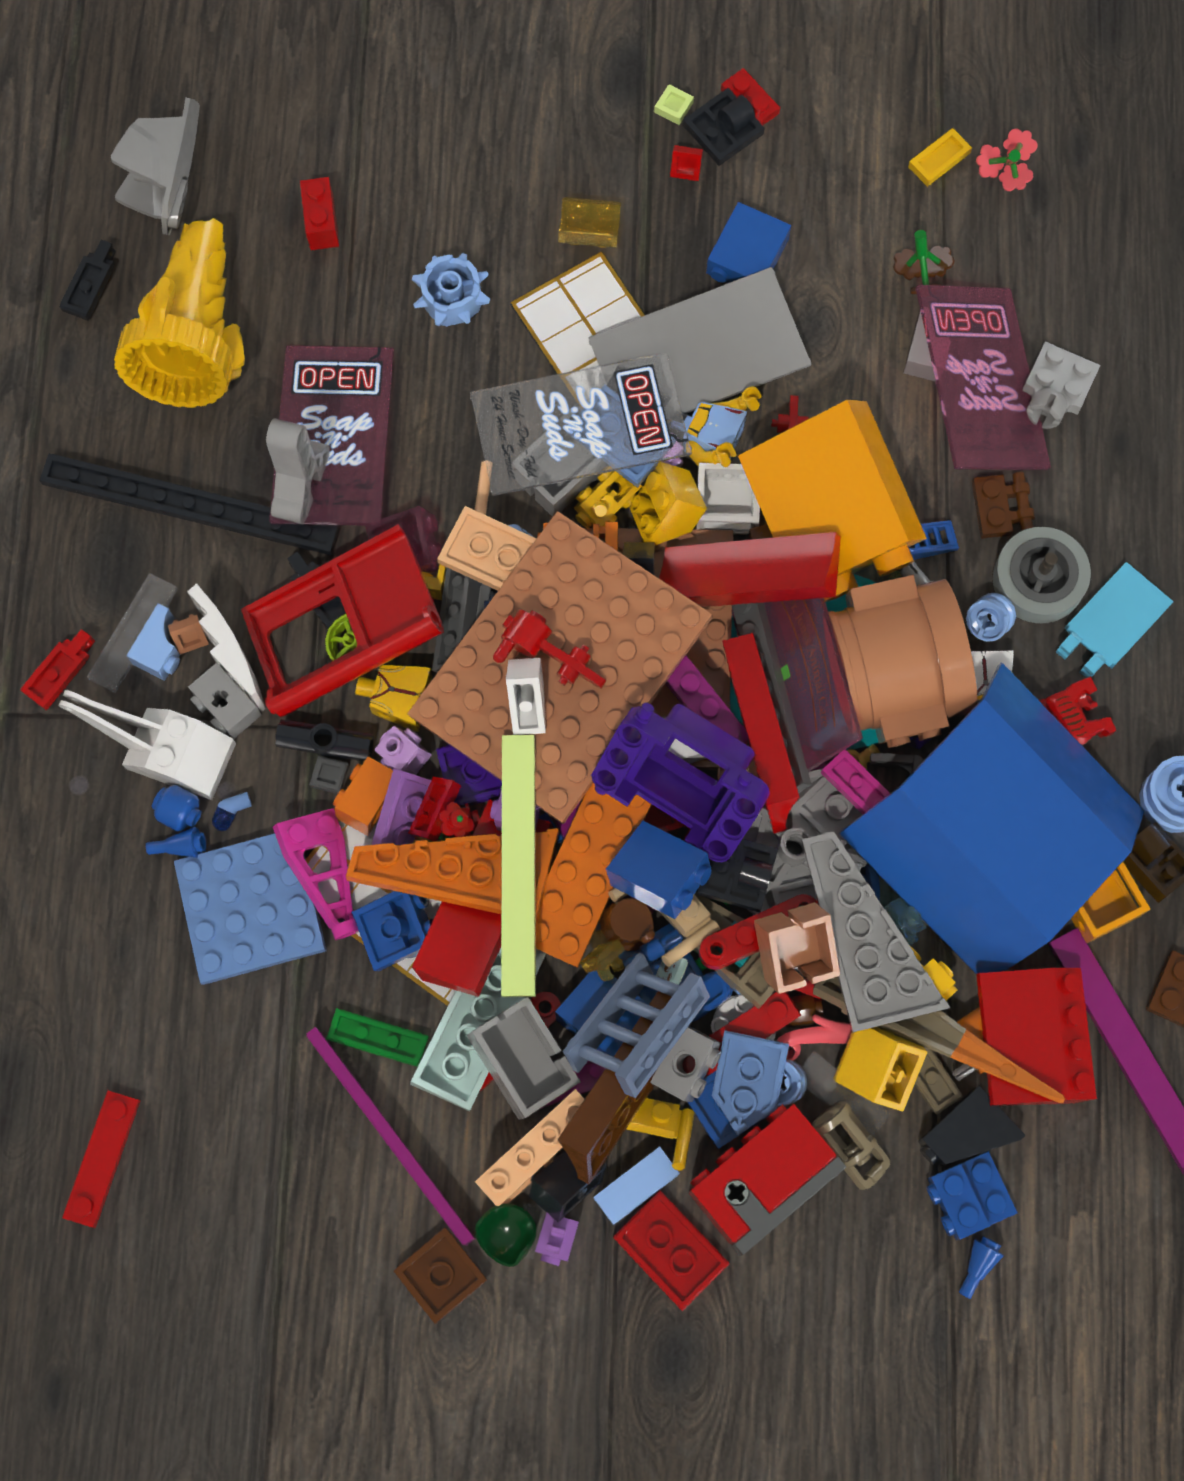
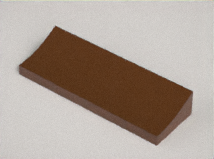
[558,991,692,1184]

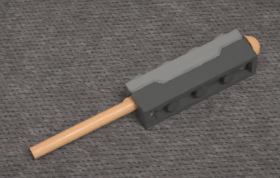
[432,461,493,673]

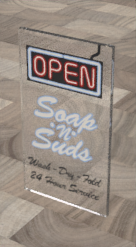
[470,352,692,496]

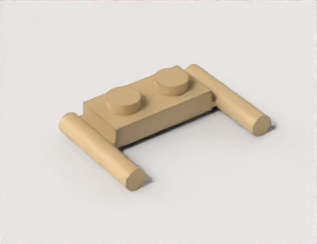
[608,888,720,967]

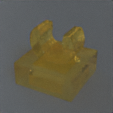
[579,939,625,982]

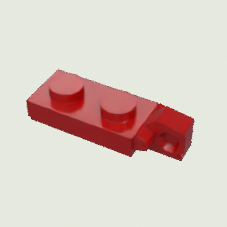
[20,629,95,711]

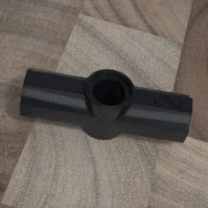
[275,719,374,761]

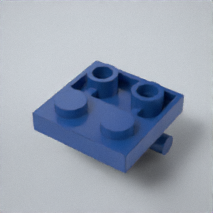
[616,924,704,1004]

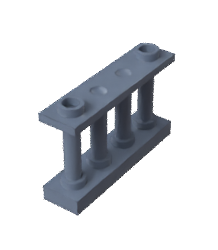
[563,953,710,1098]

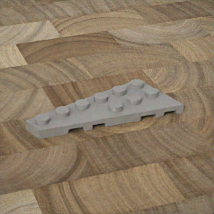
[801,831,950,1033]

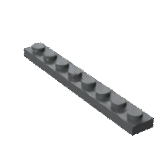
[732,602,812,793]

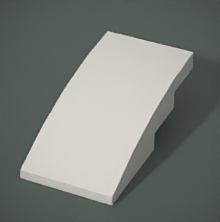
[187,584,266,713]

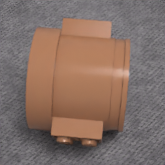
[825,575,977,748]

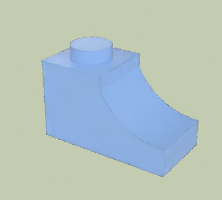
[126,603,180,681]

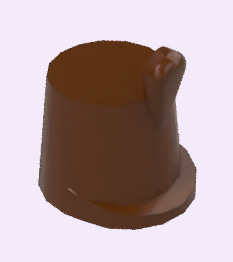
[600,897,655,951]

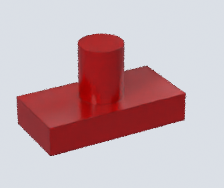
[408,776,461,842]

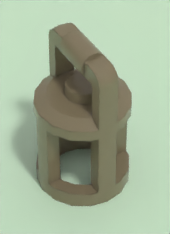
[811,1100,890,1190]

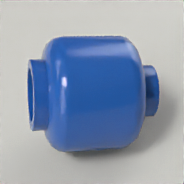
[152,785,202,832]

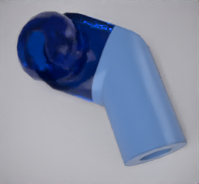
[212,792,252,831]

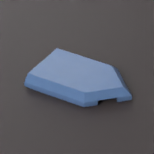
[712,1030,789,1135]

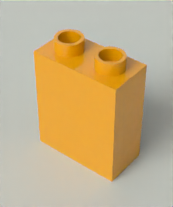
[738,400,927,602]

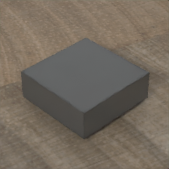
[309,756,349,794]

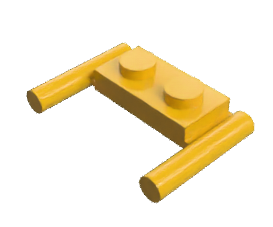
[626,1098,695,1171]

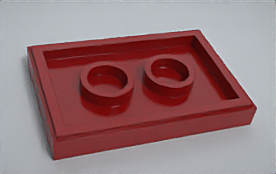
[613,1191,730,1311]

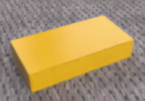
[908,128,972,187]

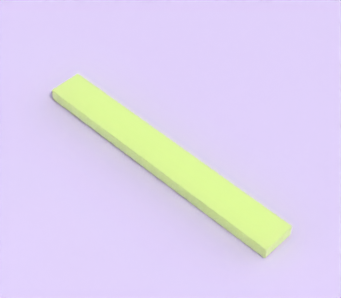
[501,735,536,997]

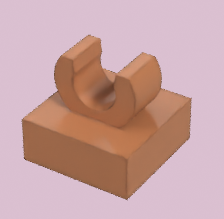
[168,614,209,655]

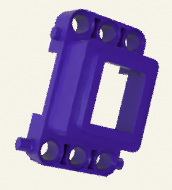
[591,703,770,862]

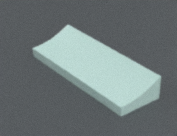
[410,948,546,1112]

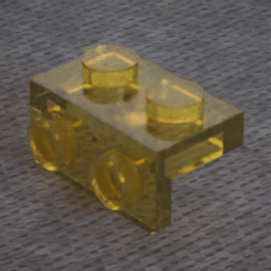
[558,197,621,248]

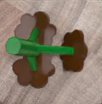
[893,230,955,299]

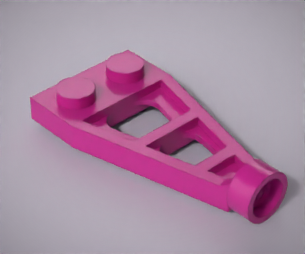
[273,808,359,940]

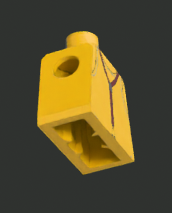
[355,665,433,732]

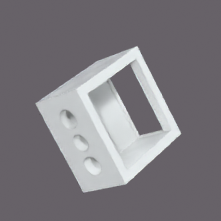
[696,463,760,535]

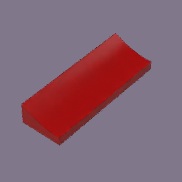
[659,532,841,607]
[722,633,800,834]
[412,799,554,997]

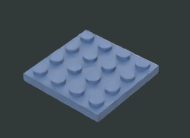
[174,833,327,985]

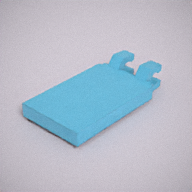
[1056,562,1174,678]

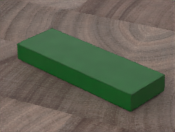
[326,1008,429,1068]

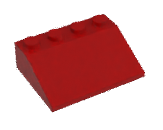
[976,968,1097,1106]

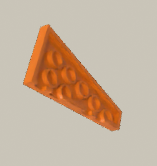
[346,828,559,919]

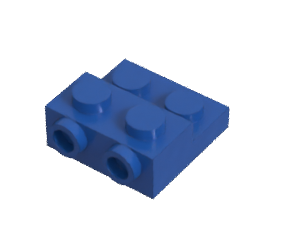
[352,891,433,971]
[926,1151,1018,1240]

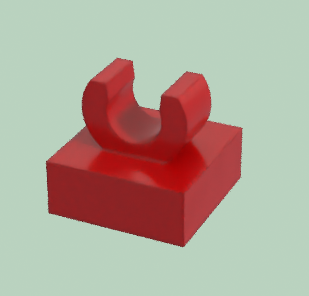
[670,145,703,181]

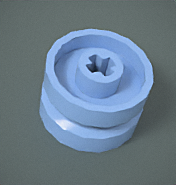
[1139,756,1184,833]

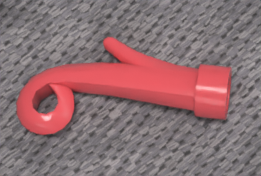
[776,1014,852,1061]

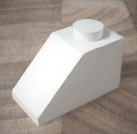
[506,658,546,735]

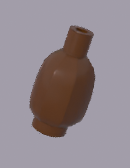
[786,995,824,1027]

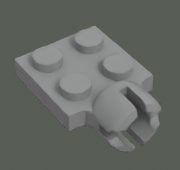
[1022,341,1100,429]

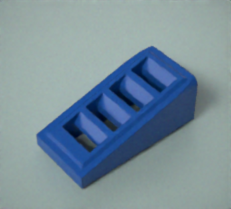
[909,520,959,560]

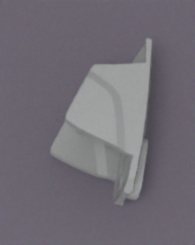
[111,97,200,235]

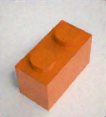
[333,757,393,836]

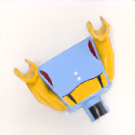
[670,386,762,467]

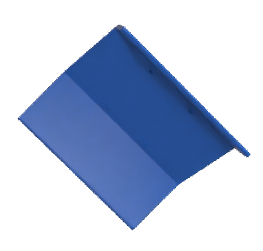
[839,663,1144,974]

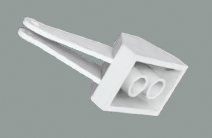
[58,690,236,800]

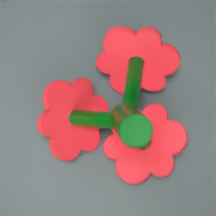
[976,128,1038,191]

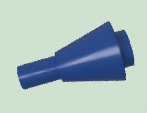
[146,827,206,858]
[959,1236,1004,1299]

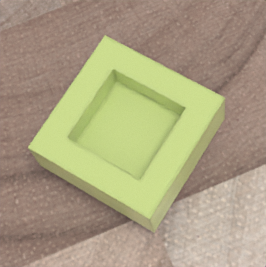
[654,84,694,125]

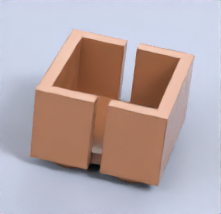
[754,902,840,994]

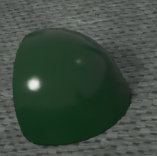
[475,1204,537,1267]

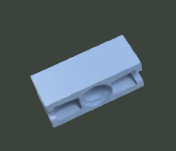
[593,1146,680,1225]

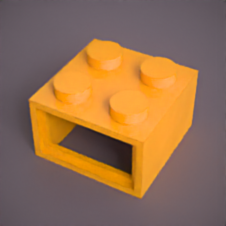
[1071,862,1150,944]

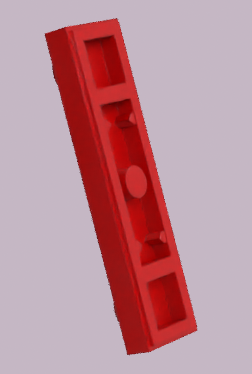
[682,992,802,1078]
[62,1090,140,1228]

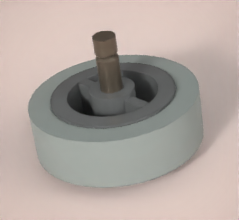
[993,527,1091,623]

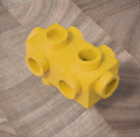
[574,466,642,529]

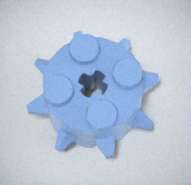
[412,253,490,327]

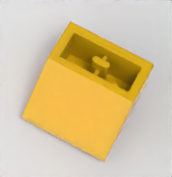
[629,461,707,545]
[833,1027,927,1111]

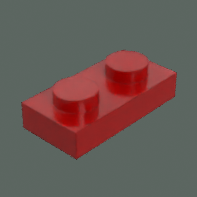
[721,68,780,126]

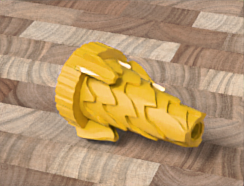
[114,218,245,408]

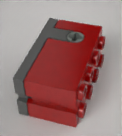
[688,1104,846,1256]

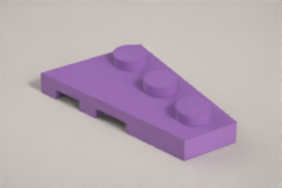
[371,769,431,845]

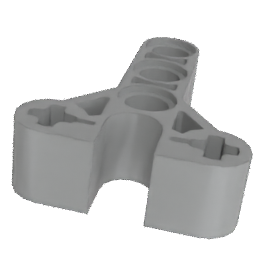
[266,418,329,524]

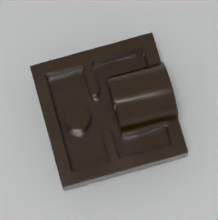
[1123,821,1184,903]

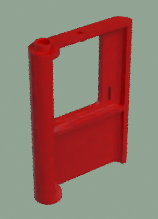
[241,525,444,717]

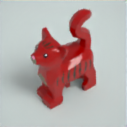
[1038,676,1116,746]

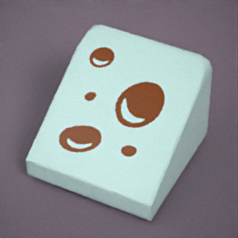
[656,958,688,985]

